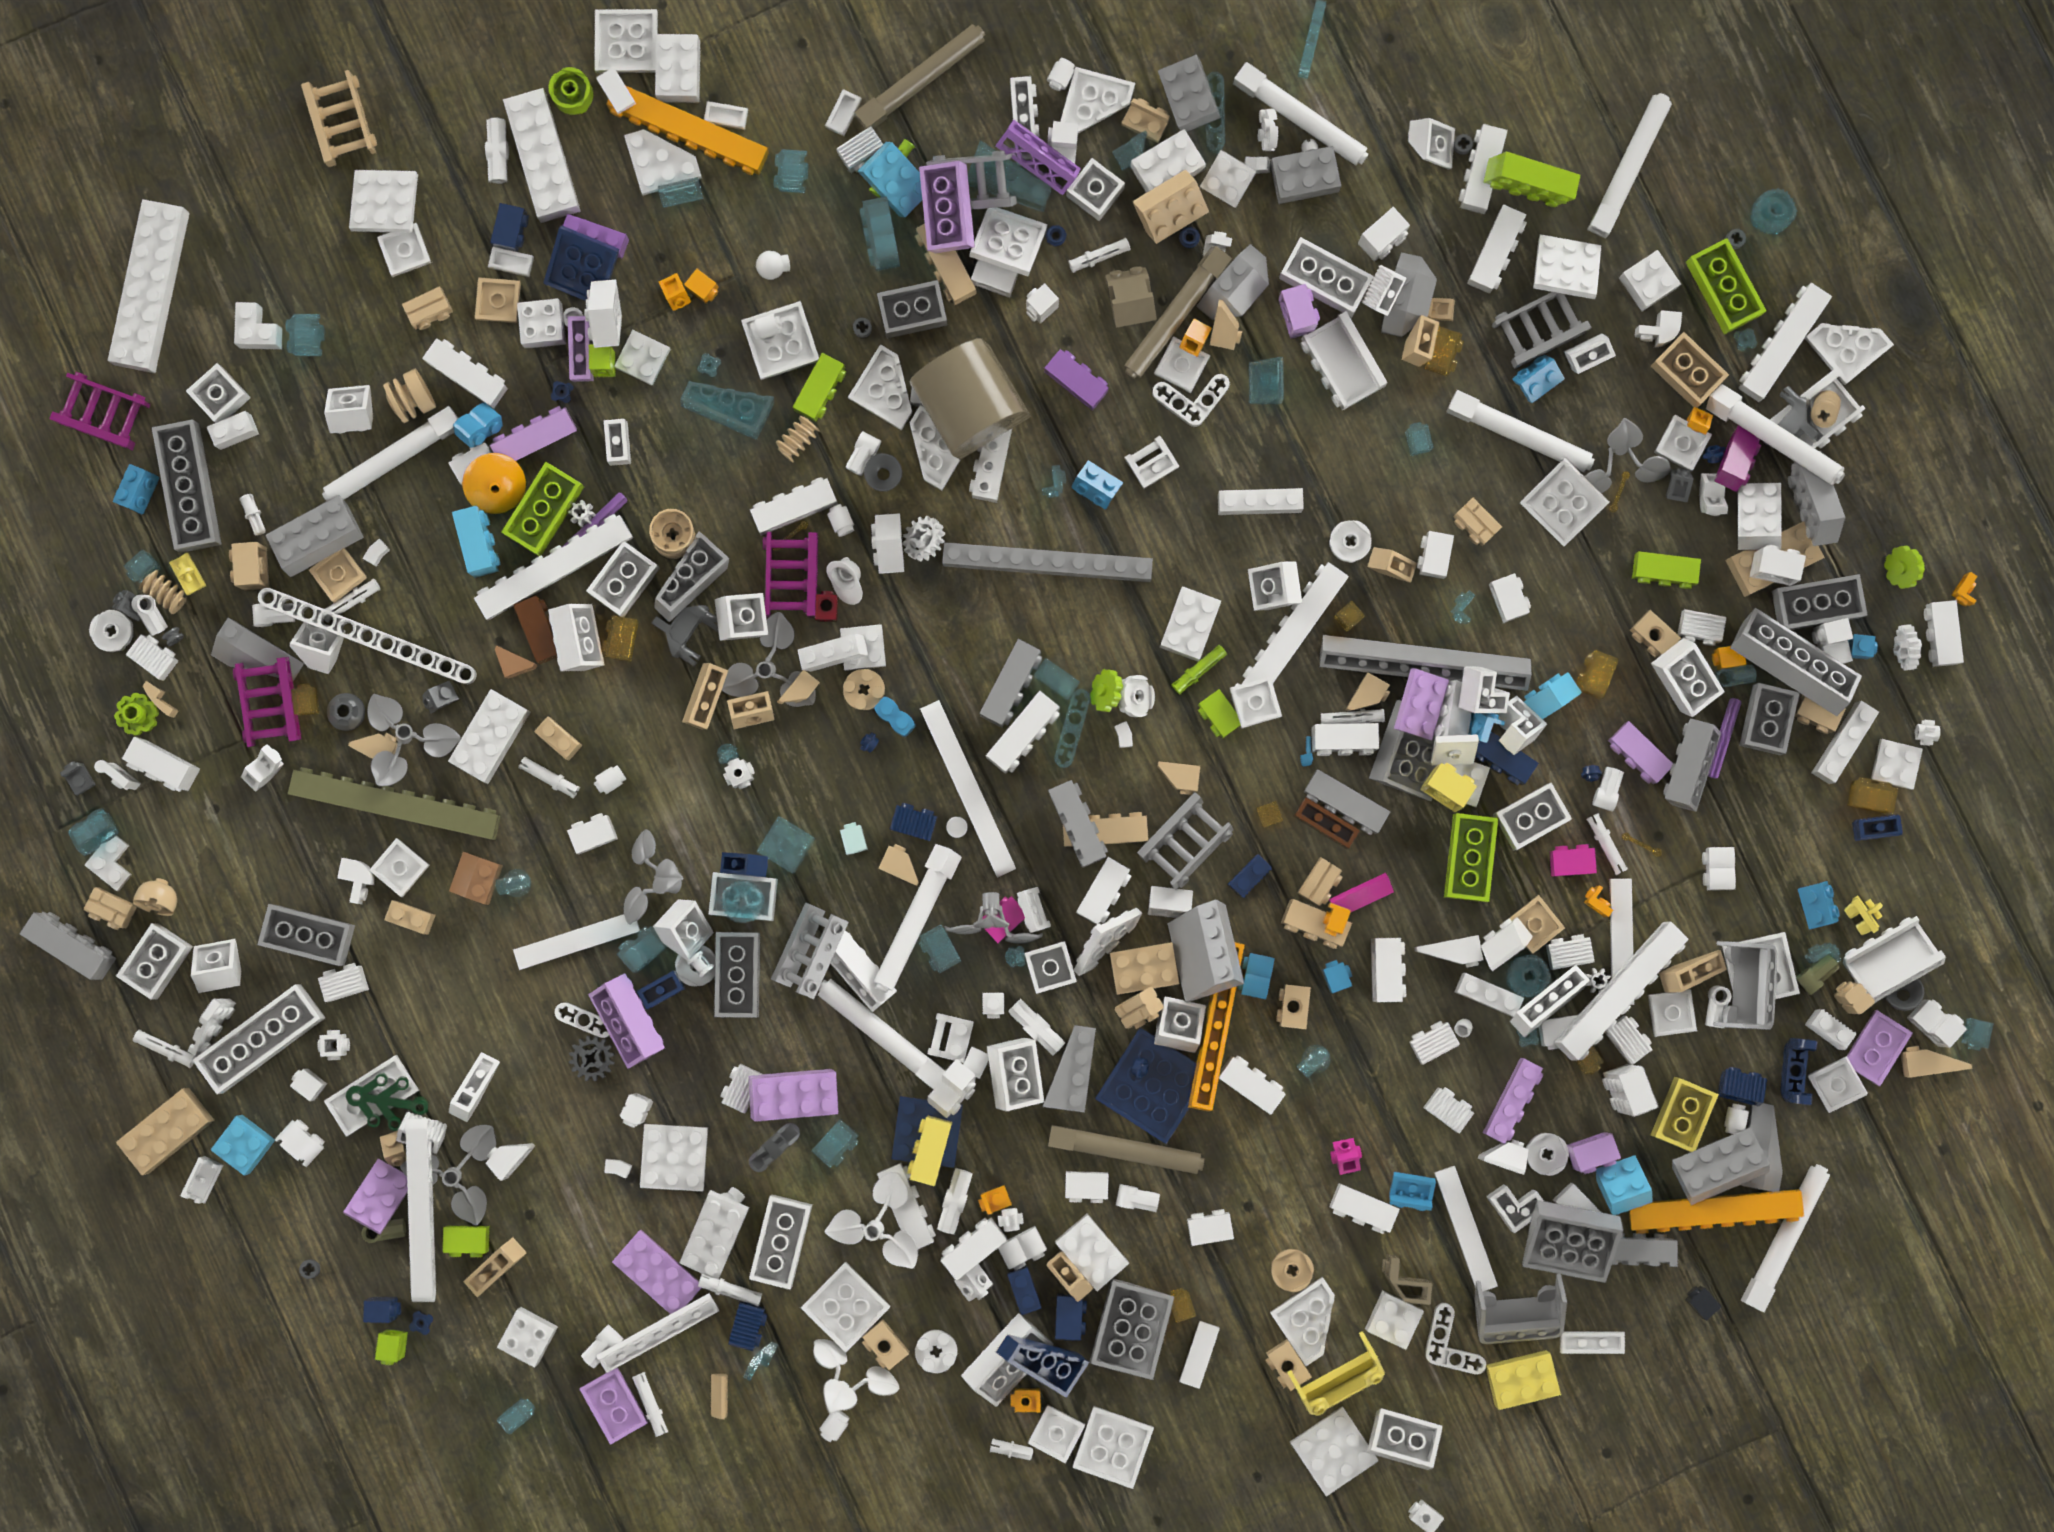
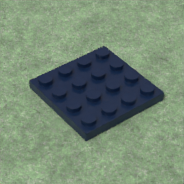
[1095,1028,1197,1144]

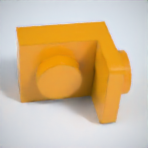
[659,273,691,311]
[1686,407,1713,435]
[1951,572,1977,606]
[1584,885,1613,918]
[978,1185,1012,1215]

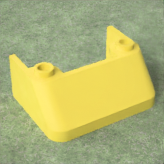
[1287,1331,1385,1415]

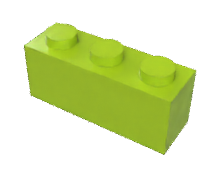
[793,353,846,422]
[1632,551,1701,589]

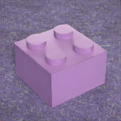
[1278,284,1320,339]
[1567,1132,1621,1174]

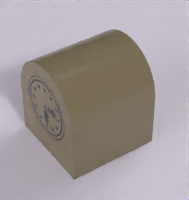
[909,338,1031,460]

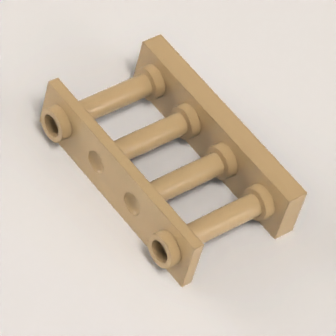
[301,70,377,167]

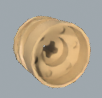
[383,368,436,423]
[649,509,696,559]

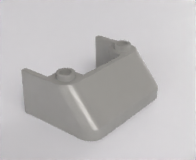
[1713,941,1777,1029]
[1475,1273,1567,1344]

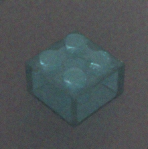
[757,816,816,874]

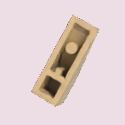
[1659,950,1727,993]
[1900,1046,1972,1078]
[464,1237,527,1297]

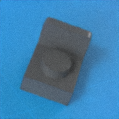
[1666,468,1693,502]
[112,590,148,621]
[60,761,96,796]

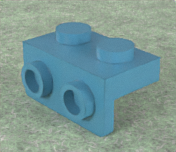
[1513,355,1565,403]
[1071,460,1123,509]
[112,464,159,514]
[1468,712,1505,743]
[1798,881,1840,929]
[1389,1172,1436,1211]

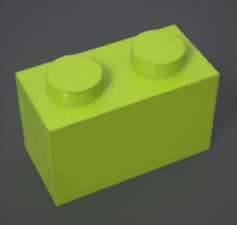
[589,344,615,377]
[1198,689,1241,739]
[443,1226,489,1257]
[375,1329,408,1365]

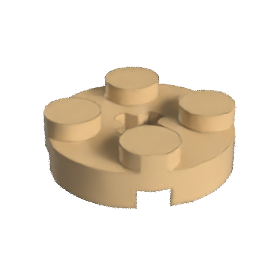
[843,669,885,711]
[1271,1249,1314,1292]

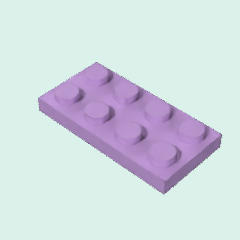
[612,1230,701,1314]

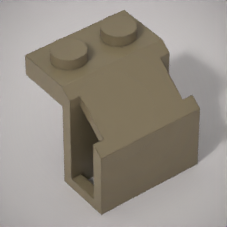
[1105,266,1157,328]
[1382,1254,1432,1305]

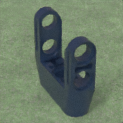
[1780,1038,1817,1105]

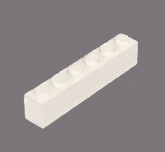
[1738,283,1832,402]

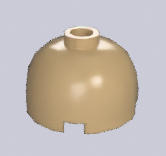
[133,878,177,916]

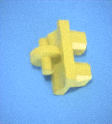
[169,552,206,596]
[1844,895,1883,935]

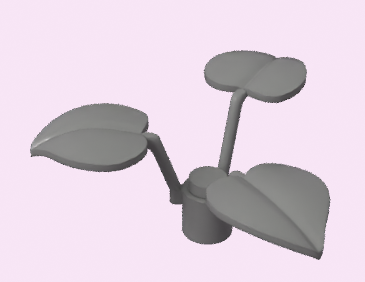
[1584,418,1671,493]
[722,612,816,707]
[368,694,461,786]
[624,829,684,925]
[945,892,1043,943]
[400,1125,496,1225]

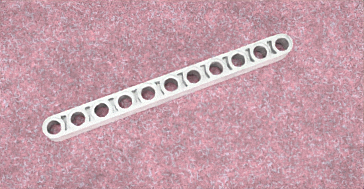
[258,588,477,685]

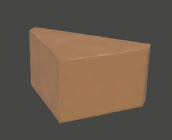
[495,646,537,679]

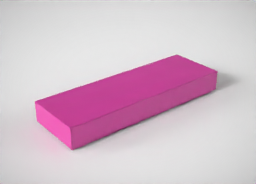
[1329,873,1394,913]

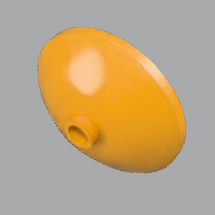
[462,453,526,514]

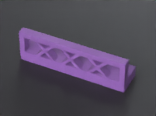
[996,120,1081,195]

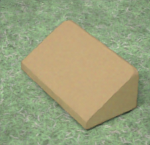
[711,1374,728,1419]

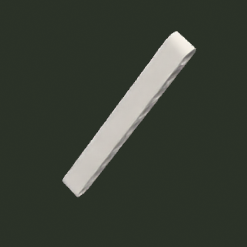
[920,700,1016,878]
[406,1118,436,1302]

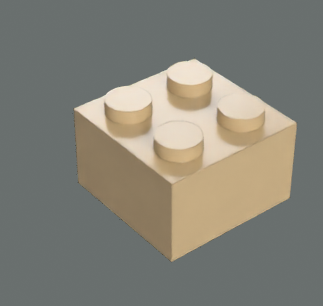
[229,542,269,591]

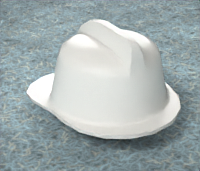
[826,557,863,605]

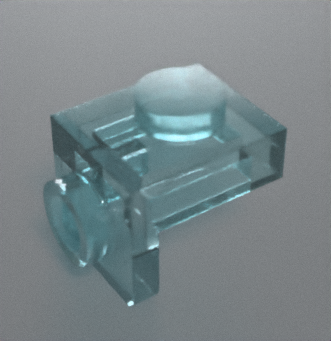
[1042,465,1066,498]
[1450,590,1476,625]
[1804,943,1841,963]

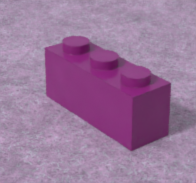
[1714,425,1761,492]

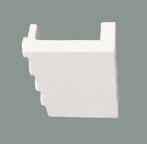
[1300,311,1388,411]
[1770,369,1865,449]
[1843,916,1946,1003]

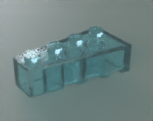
[968,140,1051,212]
[680,381,774,440]

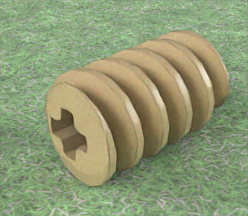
[1811,390,1841,428]
[776,416,820,463]
[139,570,186,614]

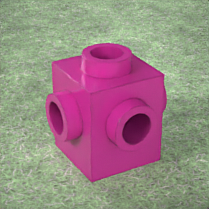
[1330,1138,1362,1175]

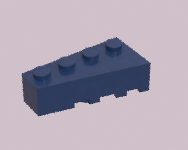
[996,1334,1090,1398]

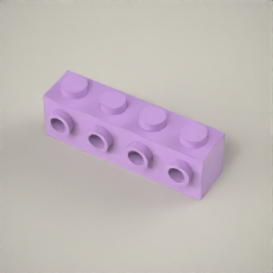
[490,406,577,461]
[1483,1058,1543,1144]

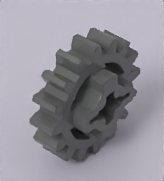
[569,1036,615,1081]

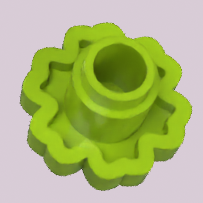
[1884,546,1925,589]
[1090,669,1123,712]
[114,693,159,736]

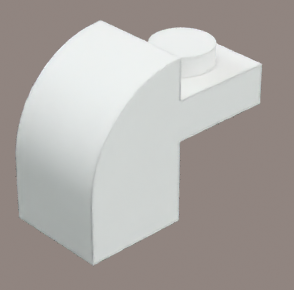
[1635,310,1682,347]
[1699,474,1728,516]
[241,745,284,792]
[337,858,375,904]

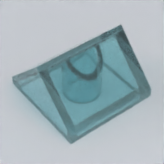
[1249,357,1284,404]

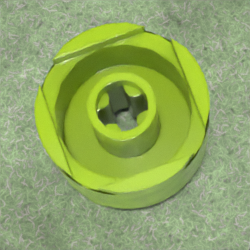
[549,67,593,115]

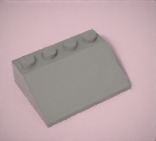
[1369,700,1438,801]
[1168,900,1244,1003]
[1522,1200,1623,1283]
[1090,1278,1174,1380]

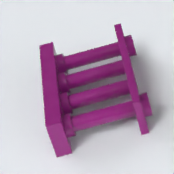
[49,372,150,451]
[763,532,818,618]
[233,657,302,747]

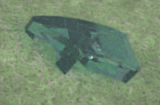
[1112,130,1147,171]
[743,1342,778,1381]

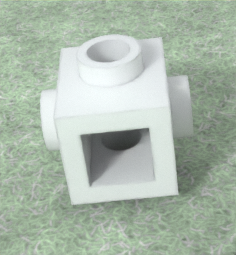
[723,758,755,790]
[318,1030,350,1060]
[954,1264,993,1301]

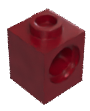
[815,591,838,622]

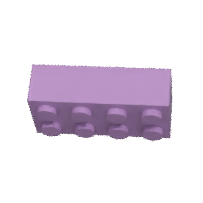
[919,161,975,253]
[588,974,665,1069]
[748,1069,838,1121]

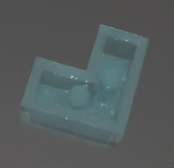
[617,926,668,973]

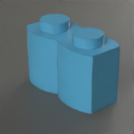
[453,403,503,448]
[874,696,916,737]
[1238,953,1275,1000]

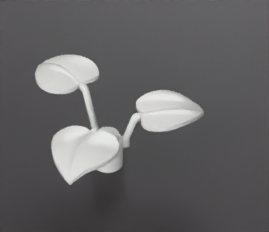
[825,1172,918,1269]
[813,1339,899,1414]

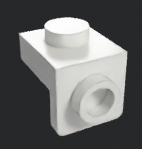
[1203,231,1232,256]

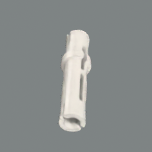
[1068,238,1131,273]
[324,579,381,622]
[1321,709,1385,724]
[519,757,580,798]
[1586,813,1628,875]
[133,1029,196,1068]
[698,1274,762,1307]
[632,1372,668,1437]

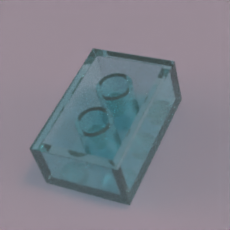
[859,197,900,271]

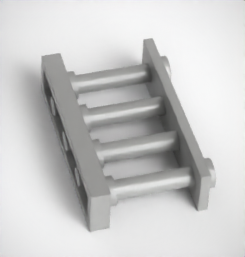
[926,150,1017,209]
[1492,292,1591,369]
[1137,792,1234,890]
[771,902,849,999]

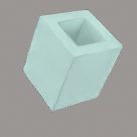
[840,822,868,855]

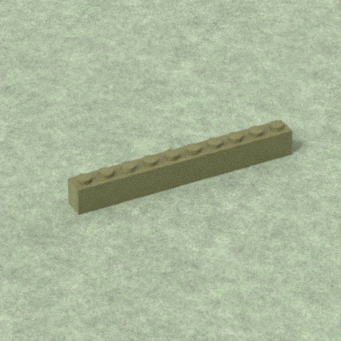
[288,767,501,840]

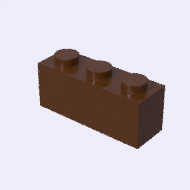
[514,595,558,664]
[1293,797,1360,849]

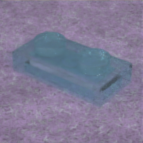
[658,177,703,208]

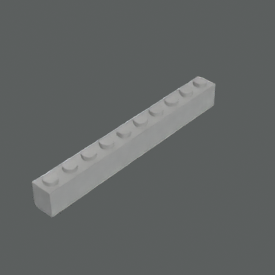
[943,543,1153,582]
[1320,635,1532,691]

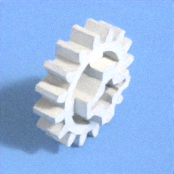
[902,516,945,561]
[1893,624,1922,671]

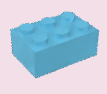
[858,142,922,217]
[452,506,501,578]

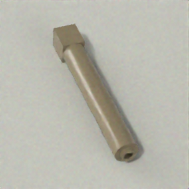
[854,24,985,130]
[1124,246,1232,379]
[1048,1125,1204,1174]

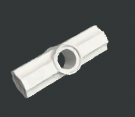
[485,118,509,184]
[1008,999,1065,1055]
[937,1168,973,1234]

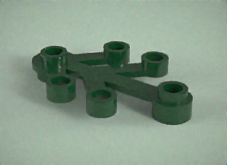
[346,1073,429,1131]

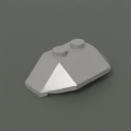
[1196,244,1269,320]
[1381,252,1437,337]

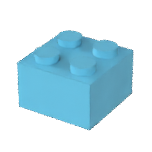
[211,1115,275,1175]
[1596,1155,1652,1215]

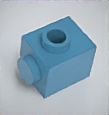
[1848,634,1878,660]
[1322,960,1352,993]

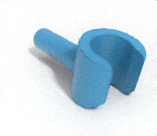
[1300,736,1313,767]

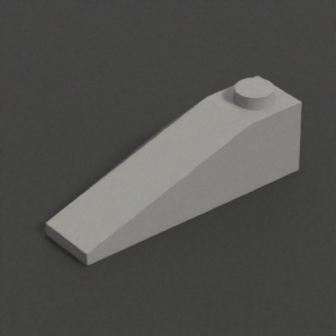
[211,618,304,681]
[1740,1103,1783,1192]

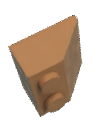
[449,852,503,905]

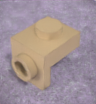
[380,1131,407,1167]

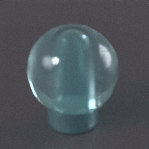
[496,869,531,897]
[1297,1045,1331,1078]

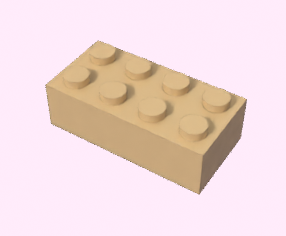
[1726,522,1825,597]
[116,1088,215,1175]

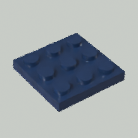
[543,226,620,301]
[892,1096,963,1168]

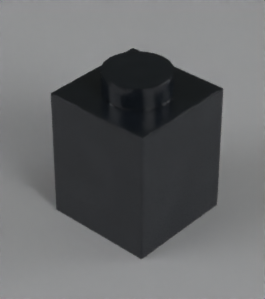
[1685,1286,1722,1321]

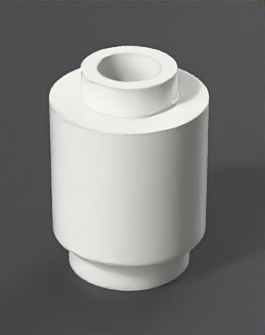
[1047,58,1075,91]
[751,313,783,339]
[827,504,854,537]
[594,765,626,794]
[1724,1103,1749,1134]
[820,1411,850,1442]

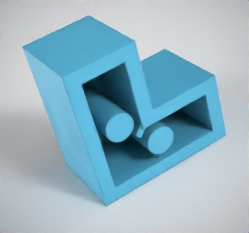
[1524,672,1582,720]

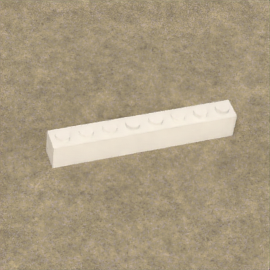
[474,514,633,620]
[1230,562,1349,701]
[1554,921,1688,1060]

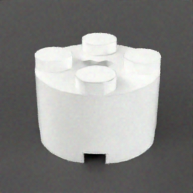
[275,1119,325,1167]

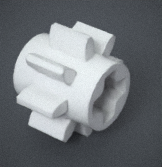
[568,500,596,527]
[1915,720,1940,746]
[1585,968,1611,993]
[998,1208,1024,1232]

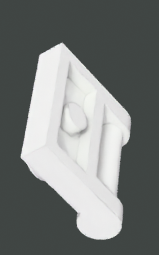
[1124,436,1179,489]
[94,760,141,790]
[1017,887,1051,933]
[927,1013,974,1063]

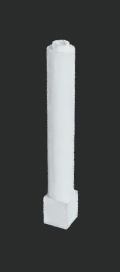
[1233,62,1369,166]
[1587,93,1672,238]
[1706,384,1845,485]
[1446,390,1595,473]
[322,406,458,501]
[874,844,962,993]
[818,979,945,1089]
[1740,1164,1830,1312]

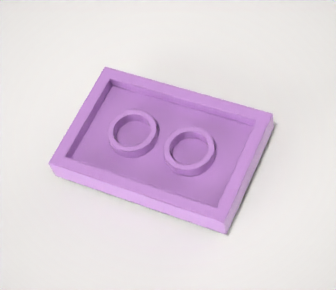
[1394,668,1449,740]
[1847,1010,1913,1086]
[344,1159,408,1234]
[580,1367,648,1445]

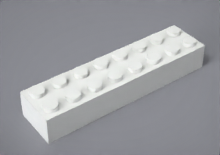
[108,199,189,373]

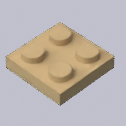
[475,278,521,323]
[309,548,367,603]
[1508,895,1565,954]

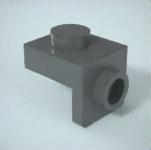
[422,681,459,714]

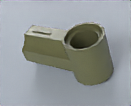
[1796,954,1840,995]
[362,1218,407,1243]

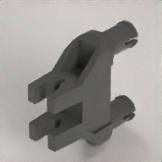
[1763,386,1823,446]
[652,605,718,667]
[749,1123,800,1172]

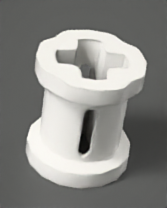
[687,950,715,978]

